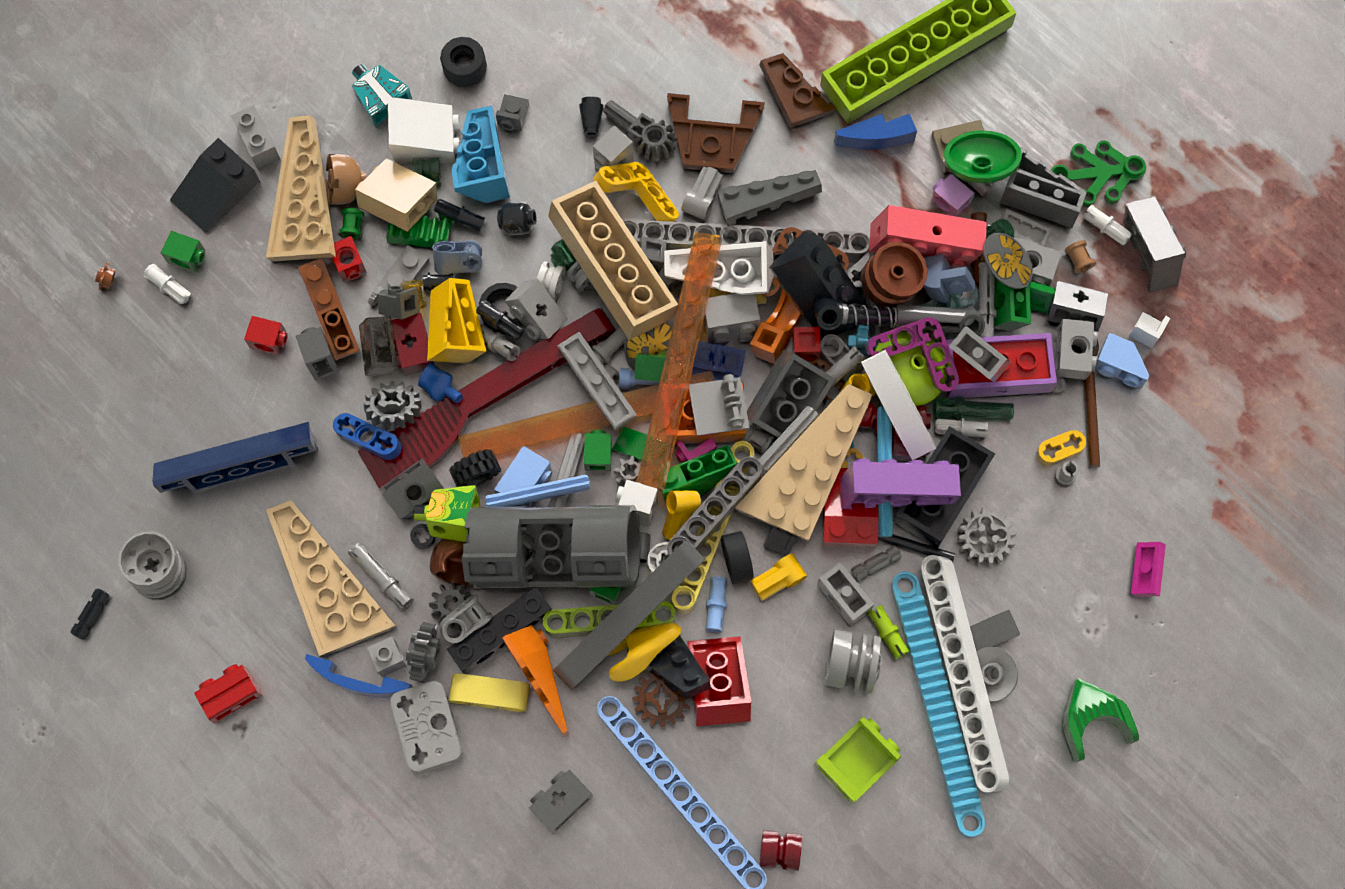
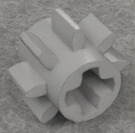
[614,456,646,485]

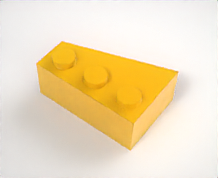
[427,278,486,363]

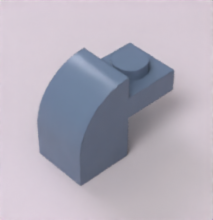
[923,254,975,303]

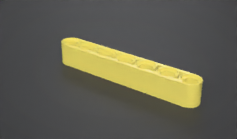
[672,441,754,615]

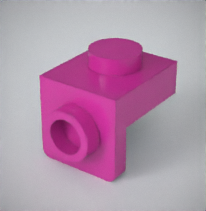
[675,438,717,463]

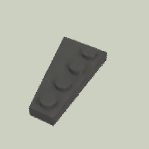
[717,170,822,226]

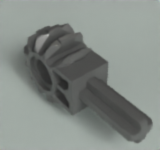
[603,100,676,162]

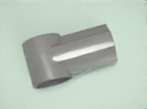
[681,167,723,220]

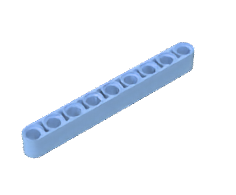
[597,696,767,889]

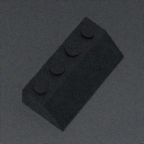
[769,231,867,340]

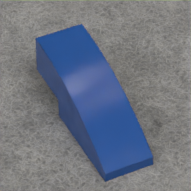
[834,114,917,150]

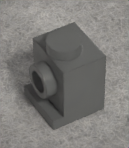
[377,286,420,320]

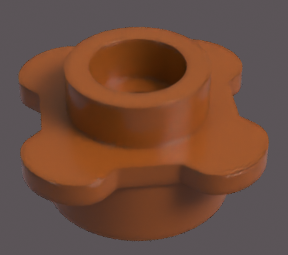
[95,262,116,290]

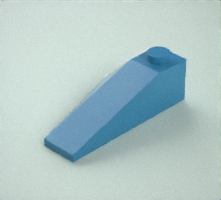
[452,105,510,203]

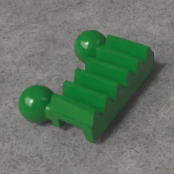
[386,214,455,248]

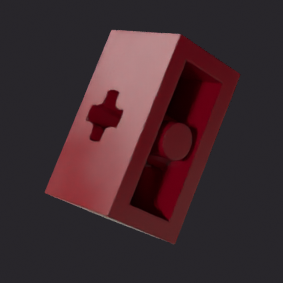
[388,313,435,376]

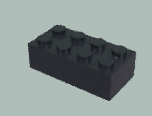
[893,426,996,548]

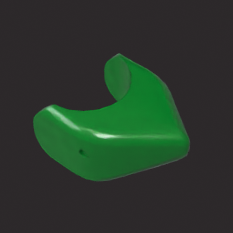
[1063,678,1139,762]

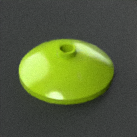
[874,331,947,406]

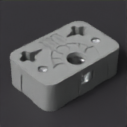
[390,681,464,774]

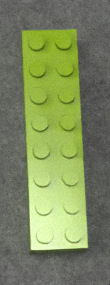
[820,0,1017,124]

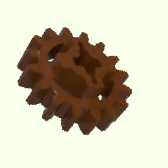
[632,672,692,729]

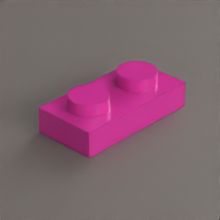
[1131,542,1166,597]

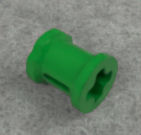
[338,208,365,240]

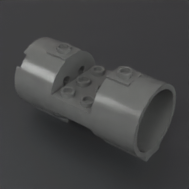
[462,505,641,588]

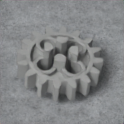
[957,507,1017,566]

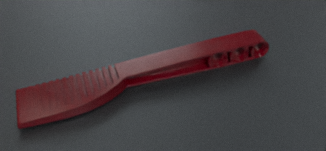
[358,308,616,488]

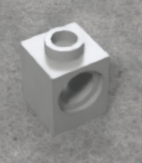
[367,636,407,677]

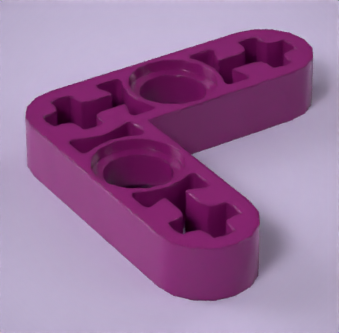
[866,317,959,392]

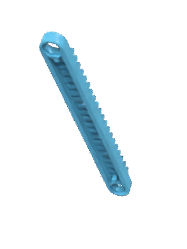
[891,571,985,838]

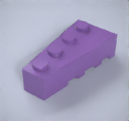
[840,459,961,509]

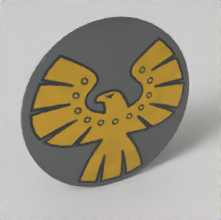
[983,233,1033,289]
[624,321,685,375]

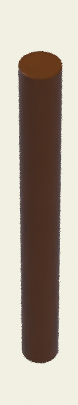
[1084,372,1100,468]

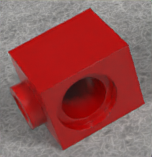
[332,236,366,281]
[244,316,288,355]
[792,327,821,362]

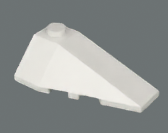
[664,241,773,295]

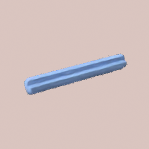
[485,475,590,507]

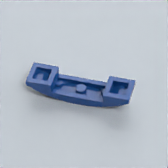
[305,654,413,698]

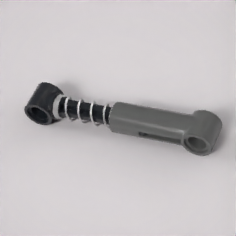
[813,296,985,336]

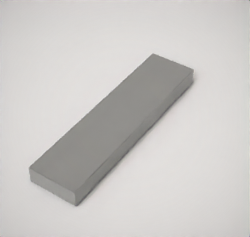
[557,332,637,431]

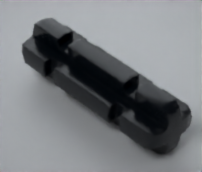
[70,588,109,639]

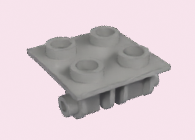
[688,374,750,436]

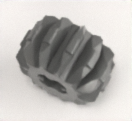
[429,582,473,629]

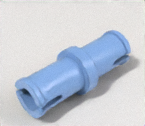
[705,576,728,633]

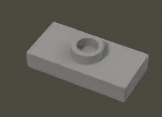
[995,208,1053,247]

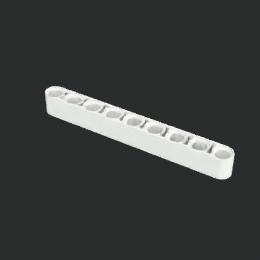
[921,555,1009,793]

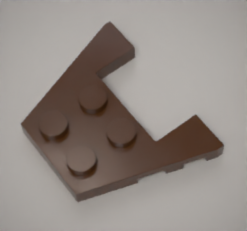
[667,93,765,173]

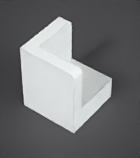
[1129,312,1170,349]

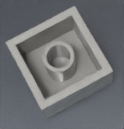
[702,293,760,346]

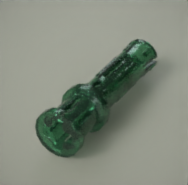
[932,395,1014,420]

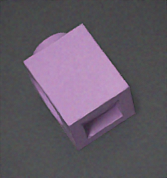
[931,174,974,217]

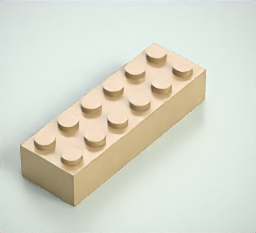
[548,181,678,340]

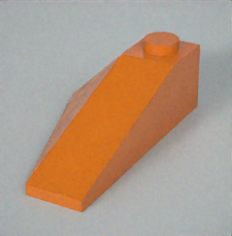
[502,625,569,737]

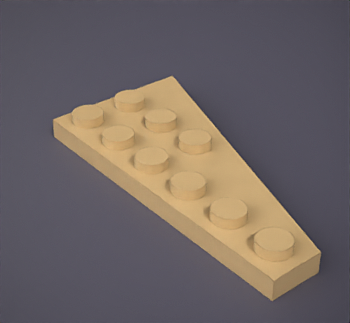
[266,115,336,261]
[735,384,873,541]
[266,500,397,658]

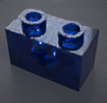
[689,339,746,376]

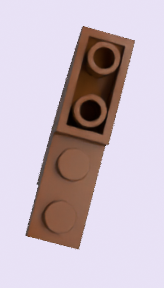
[298,258,360,361]

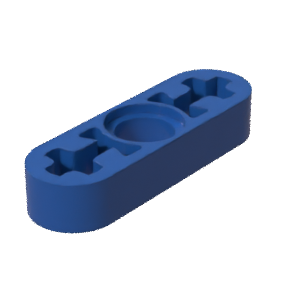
[333,413,402,460]

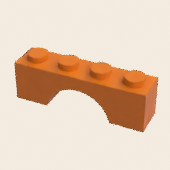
[750,289,802,364]

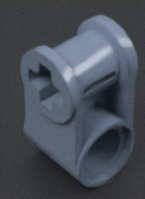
[432,240,482,275]

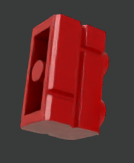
[194,664,262,723]

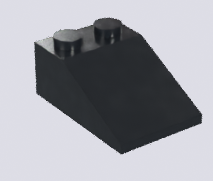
[170,138,260,233]

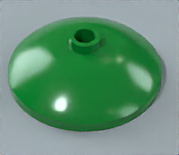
[944,130,1022,183]

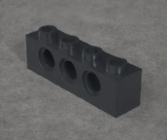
[446,587,552,675]

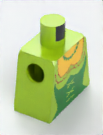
[414,486,481,542]

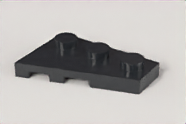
[627,635,711,699]

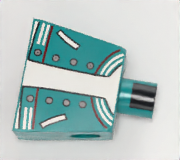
[352,64,412,127]

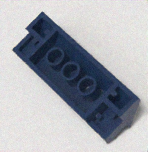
[152,422,318,493]

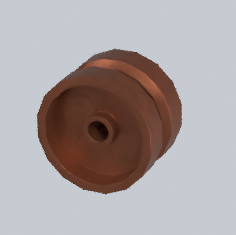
[861,242,928,308]

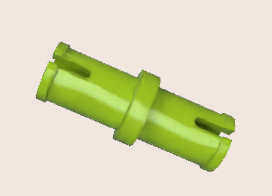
[868,605,910,660]

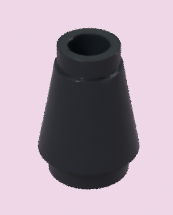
[579,97,604,136]

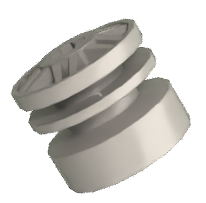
[118,531,186,598]
[825,629,882,693]

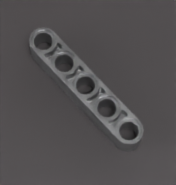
[667,456,762,557]

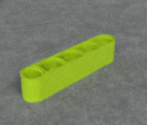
[543,601,675,638]

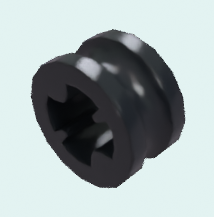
[410,524,436,550]

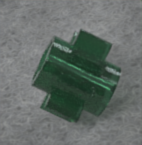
[550,239,577,271]

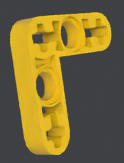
[593,162,679,222]

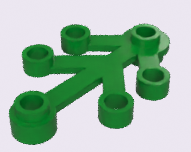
[1051,140,1146,207]

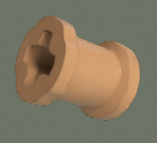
[1065,240,1096,274]

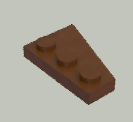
[759,53,837,128]

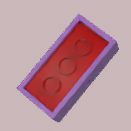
[942,333,1057,399]

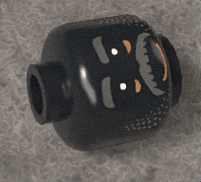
[497,201,537,236]

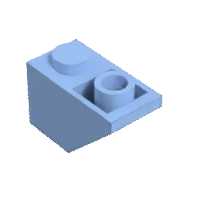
[1095,333,1149,388]

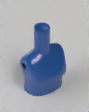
[418,363,463,403]

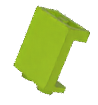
[814,717,902,805]

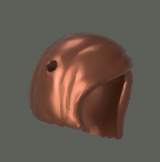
[430,539,473,586]

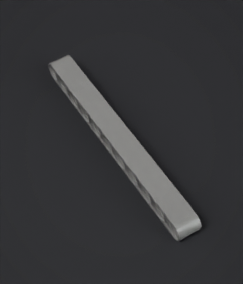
[622,219,870,263]

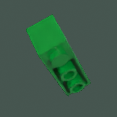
[655,444,737,503]

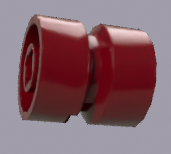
[759,830,802,871]

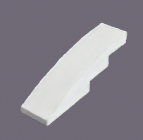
[862,350,936,460]

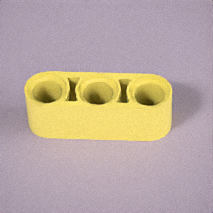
[448,673,530,712]

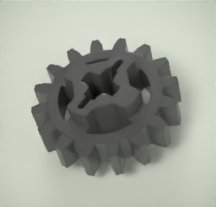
[363,381,422,431]
[406,622,441,682]

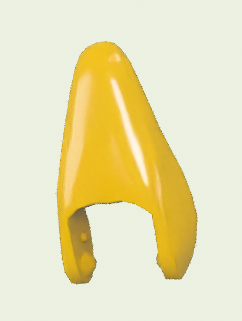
[607,623,681,682]

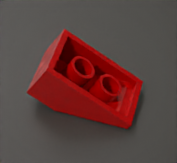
[822,468,878,548]
[687,636,752,726]

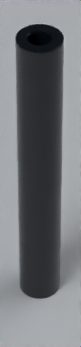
[878,534,955,563]

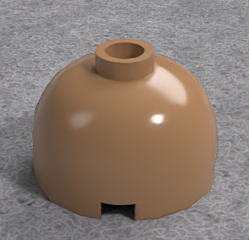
[326,154,366,205]

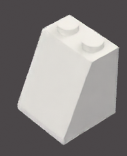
[388,97,460,165]

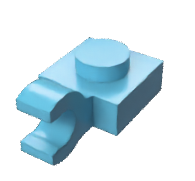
[847,325,874,356]

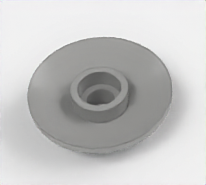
[966,646,1018,701]

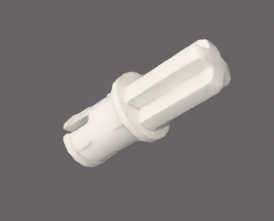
[1082,205,1132,245]
[144,264,191,304]
[935,418,988,439]

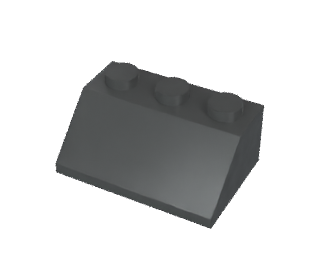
[747,349,835,438]

